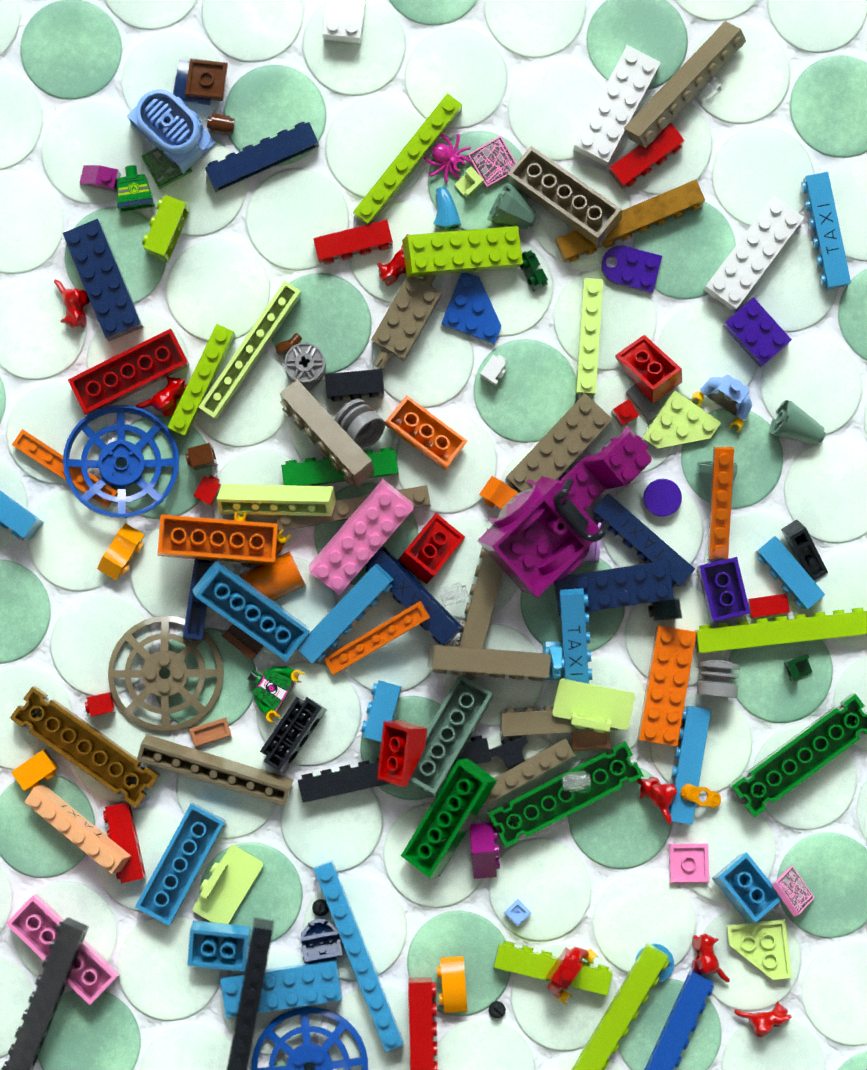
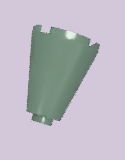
[770,400,826,445]

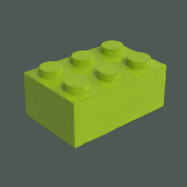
[142,195,190,263]

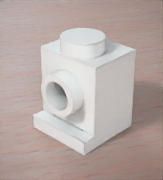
[480,355,508,386]

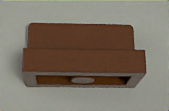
[221,624,264,660]

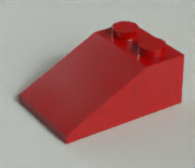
[615,335,682,403]
[397,513,465,584]
[377,721,427,787]

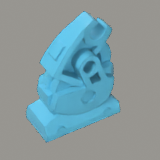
[543,641,564,680]

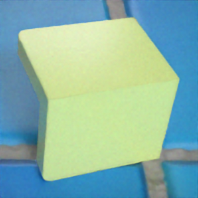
[455,166,484,199]

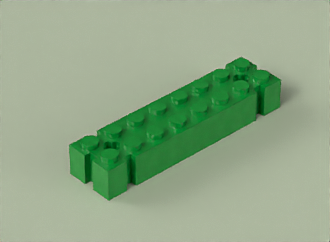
[729,694,867,817]
[488,741,644,848]

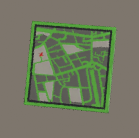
[141,147,193,190]

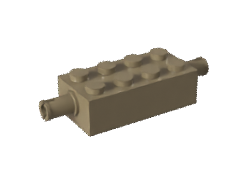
[371,275,442,370]

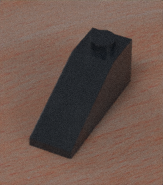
[781,520,828,581]
[648,598,682,621]

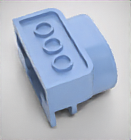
[127,89,216,174]

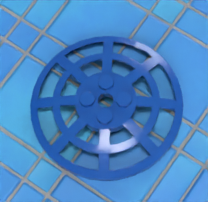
[63,405,179,518]
[252,1007,368,1070]

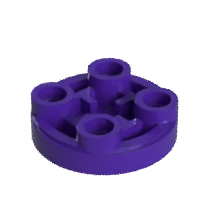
[643,478,682,517]

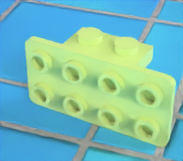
[552,679,635,733]
[193,845,263,924]

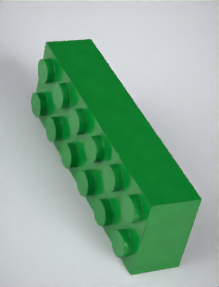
[401,758,498,879]

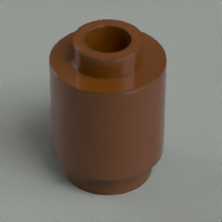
[207,113,235,135]

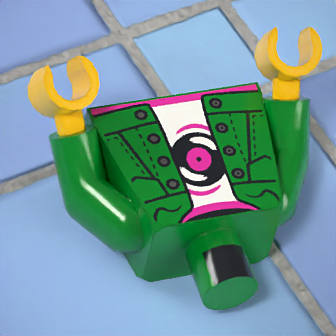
[247,666,305,725]

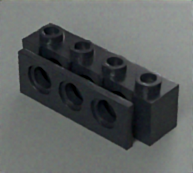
[260,697,327,773]

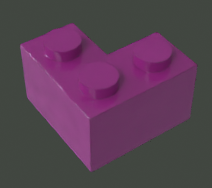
[470,822,500,879]

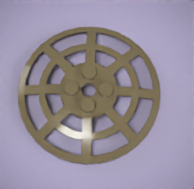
[108,616,224,731]

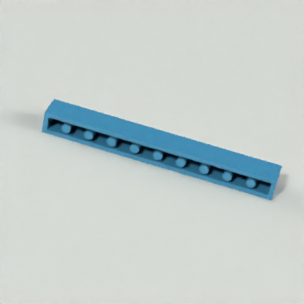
[314,860,404,1052]

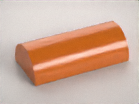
[385,395,468,471]
[238,551,306,601]

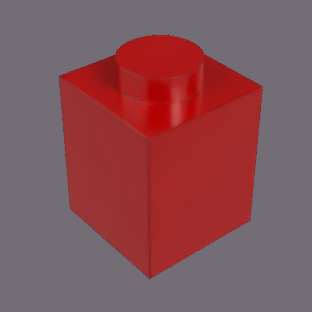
[611,399,639,428]
[193,475,221,506]
[84,692,116,717]

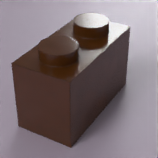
[185,443,218,471]

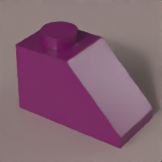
[79,165,121,193]

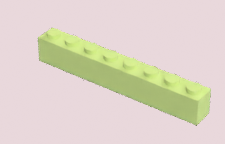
[199,281,302,420]

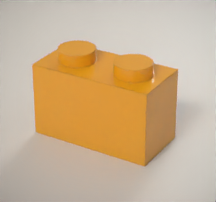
[11,749,59,791]

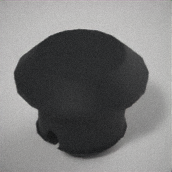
[312,899,329,916]
[488,1001,506,1019]

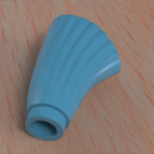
[433,186,461,231]

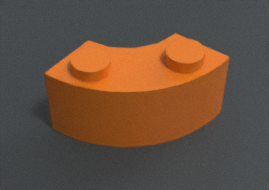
[479,476,518,510]

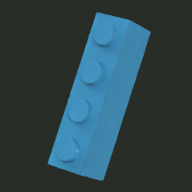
[755,536,825,610]

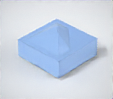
[504,899,531,927]

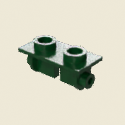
[519,250,548,292]

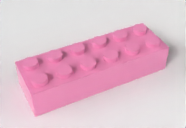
[309,479,414,595]
[6,893,120,1005]

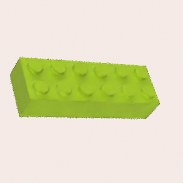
[402,226,523,277]

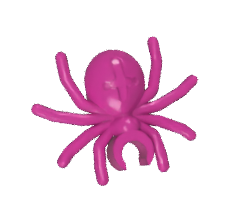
[424,133,471,183]

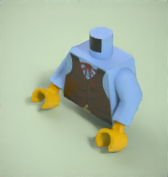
[691,375,752,433]

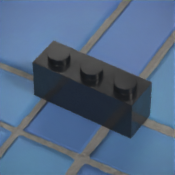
[325,369,385,402]

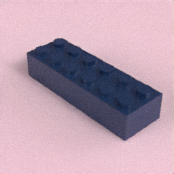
[62,219,144,341]
[554,560,676,616]

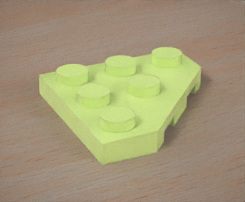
[641,390,721,448]
[726,919,792,980]

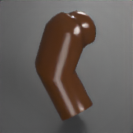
[275,333,302,356]

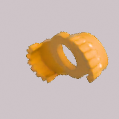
[680,784,721,808]

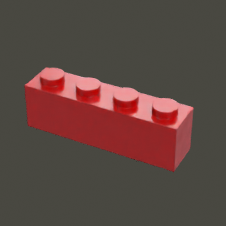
[609,123,685,189]
[313,220,393,265]
[103,802,146,883]

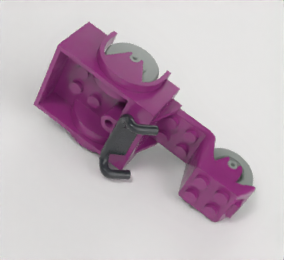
[477,426,652,598]

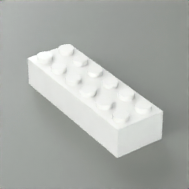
[573,45,661,167]
[703,195,804,312]

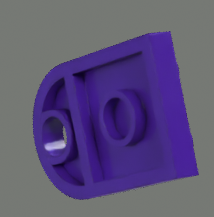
[601,245,662,293]

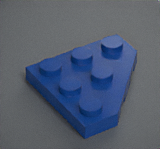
[441,272,502,344]

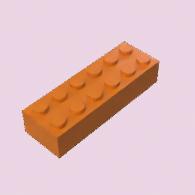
[157,514,278,565]
[637,625,697,746]

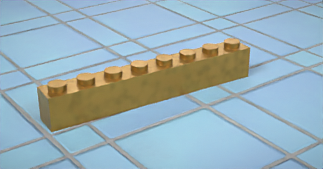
[555,179,705,263]

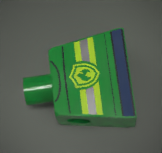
[117,165,156,212]

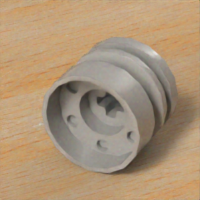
[284,342,326,386]
[335,399,385,450]
[697,660,740,698]

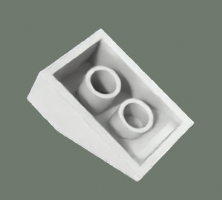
[322,0,366,44]

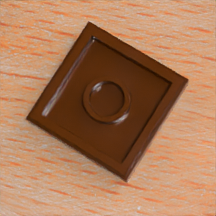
[185,59,228,101]

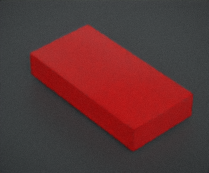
[748,594,790,618]

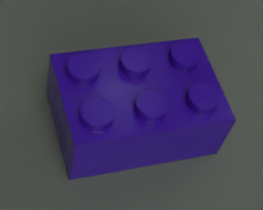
[722,297,792,368]
[697,557,750,622]

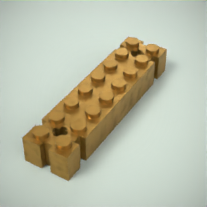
[10,686,161,808]

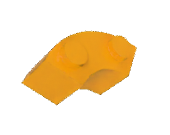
[97,523,145,581]
[437,956,467,1013]

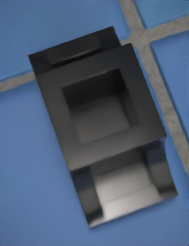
[489,735,528,768]

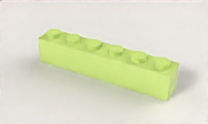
[575,278,603,396]
[216,484,336,516]

